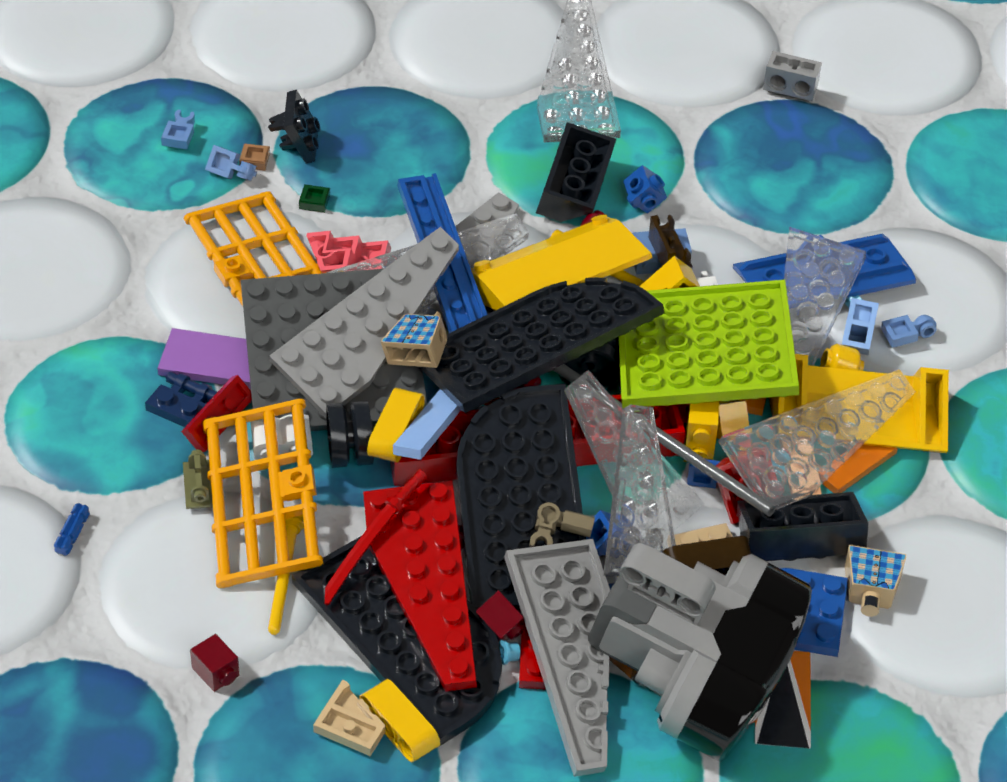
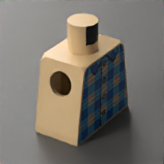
[381,309,447,368]
[845,545,906,617]

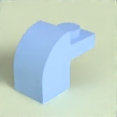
[842,298,879,355]

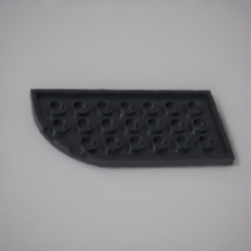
[419,277,665,413]
[456,384,586,610]
[292,536,502,746]

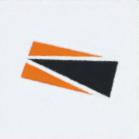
[755,648,811,749]

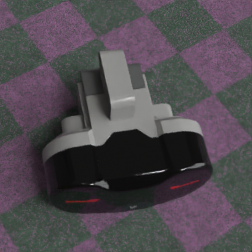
[588,543,812,761]

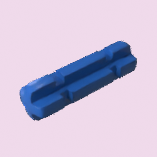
[54,503,90,556]

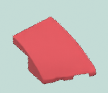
[306,231,391,273]

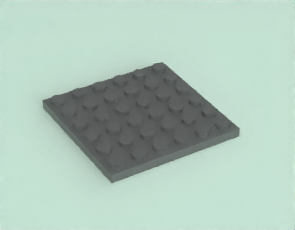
[241,269,427,431]

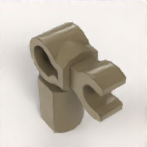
[529,502,595,547]

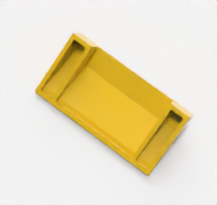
[471,215,653,310]
[772,354,949,453]

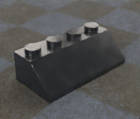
[536,122,616,222]
[737,492,869,561]

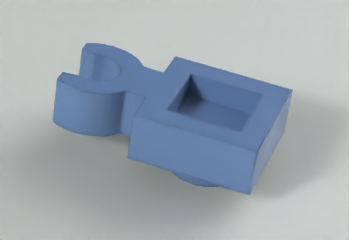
[161,110,195,149]

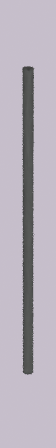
[553,364,776,516]

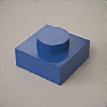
[687,458,720,489]

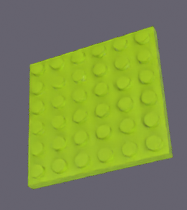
[619,280,799,409]

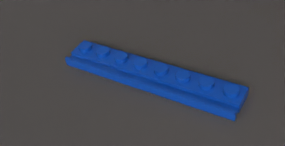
[397,173,487,333]

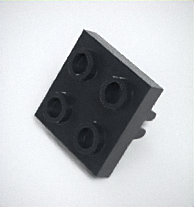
[268,89,320,164]

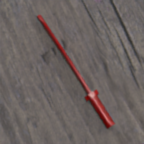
[324,469,427,605]

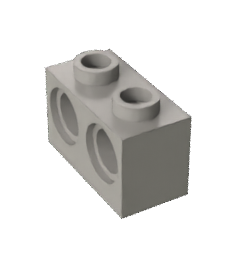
[763,51,822,101]

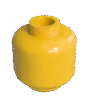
[820,344,864,371]

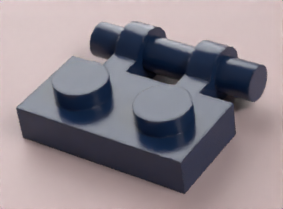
[145,372,217,427]

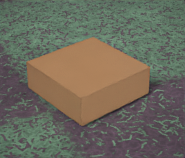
[239,144,270,171]

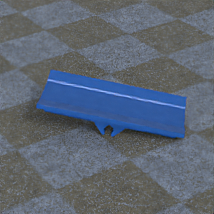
[733,234,916,310]

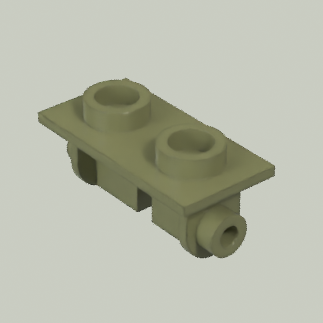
[183,449,213,509]

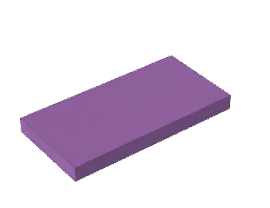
[157,328,251,389]

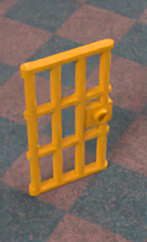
[183,191,322,307]
[203,399,323,588]

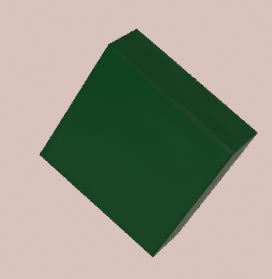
[299,184,330,213]

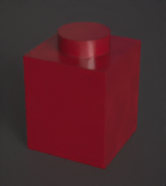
[476,590,525,641]
[190,633,240,692]

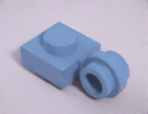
[205,145,257,181]
[881,315,937,348]

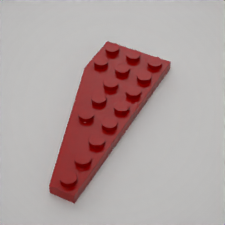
[363,480,477,691]

